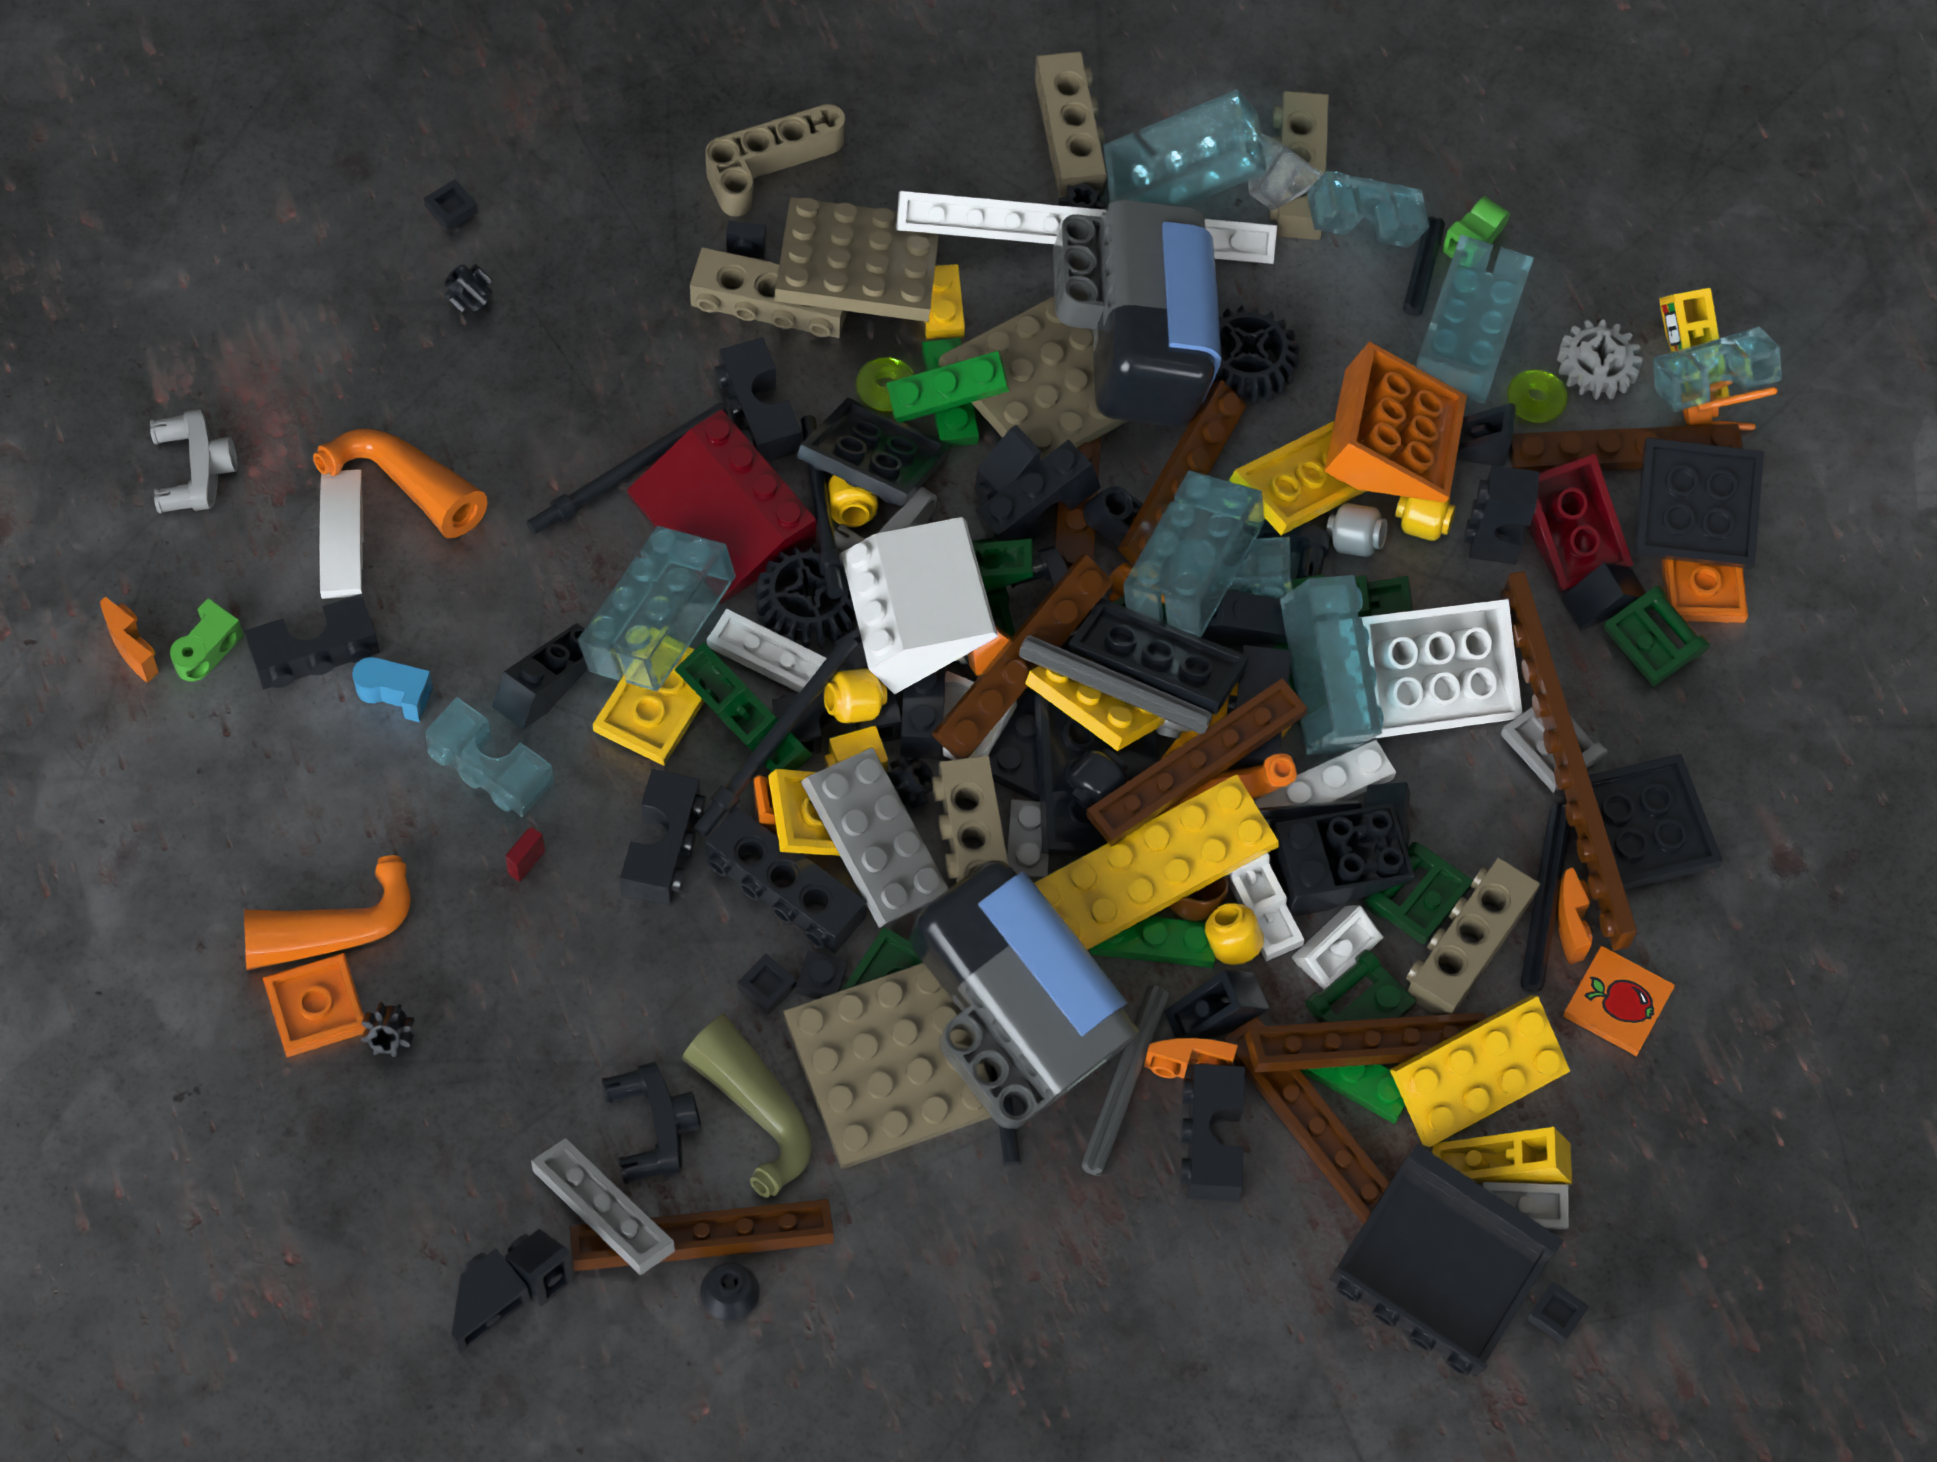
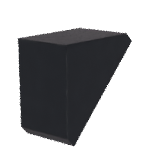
[1456,402,1516,467]
[1561,562,1646,631]

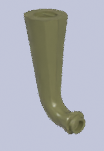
[682,1013,812,1197]

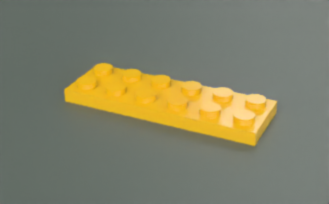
[1034,774,1279,950]

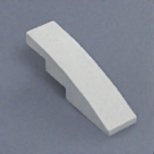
[320,469,364,599]
[1225,853,1304,961]

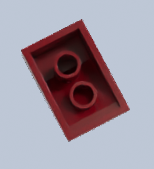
[1526,453,1633,591]

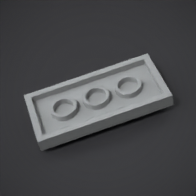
[801,747,949,928]

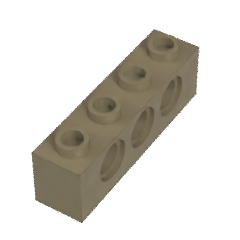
[1035,51,1111,197]
[1269,91,1328,240]
[690,247,847,339]
[932,755,1008,883]
[1406,857,1540,1015]

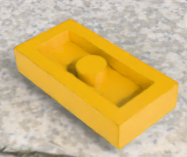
[924,264,965,339]

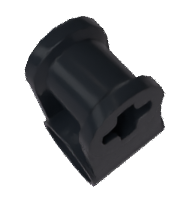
[1083,486,1143,547]

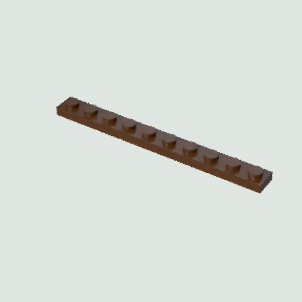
[1500,571,1637,951]

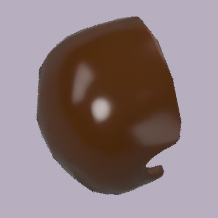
[1168,877,1229,922]

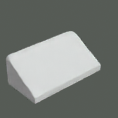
[1291,905,1384,989]

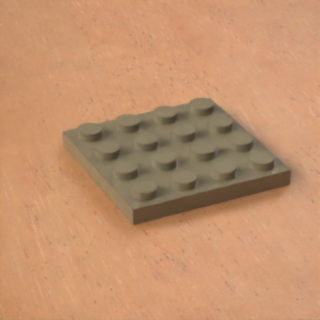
[774,197,939,322]
[938,296,1128,460]
[783,963,992,1170]

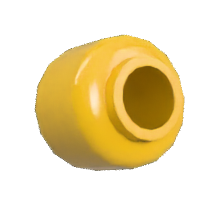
[827,475,879,527]
[1395,496,1456,541]
[823,668,887,723]
[1205,903,1264,965]

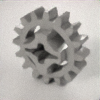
[1557,320,1643,400]

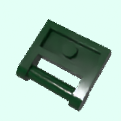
[1604,585,1711,687]
[1364,842,1473,946]
[1305,949,1417,1023]

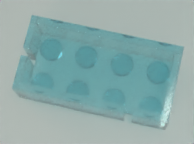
[1103,89,1267,207]
[1416,235,1534,404]
[1123,471,1264,637]
[578,526,736,692]
[1280,575,1384,755]

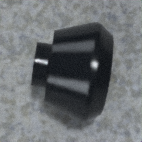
[700,1263,760,1321]

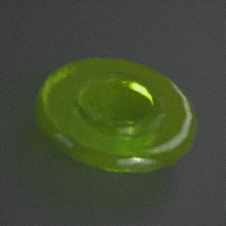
[856,358,915,411]
[1507,369,1568,423]

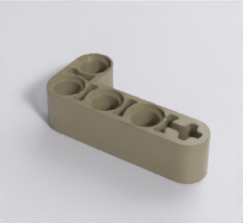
[705,104,845,216]

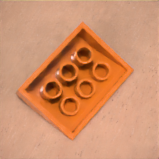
[1324,341,1467,503]

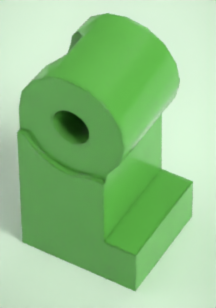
[1442,196,1510,270]
[170,598,244,682]

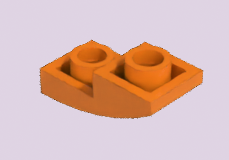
[100,596,159,683]
[1556,868,1593,965]
[1144,1038,1238,1079]

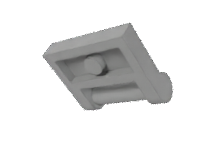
[1500,707,1608,793]

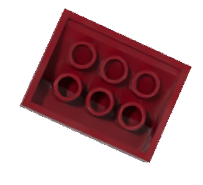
[627,409,816,605]

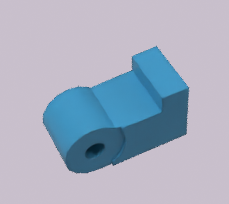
[352,657,433,723]

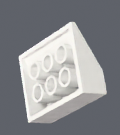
[841,517,998,694]
[1342,599,1523,738]

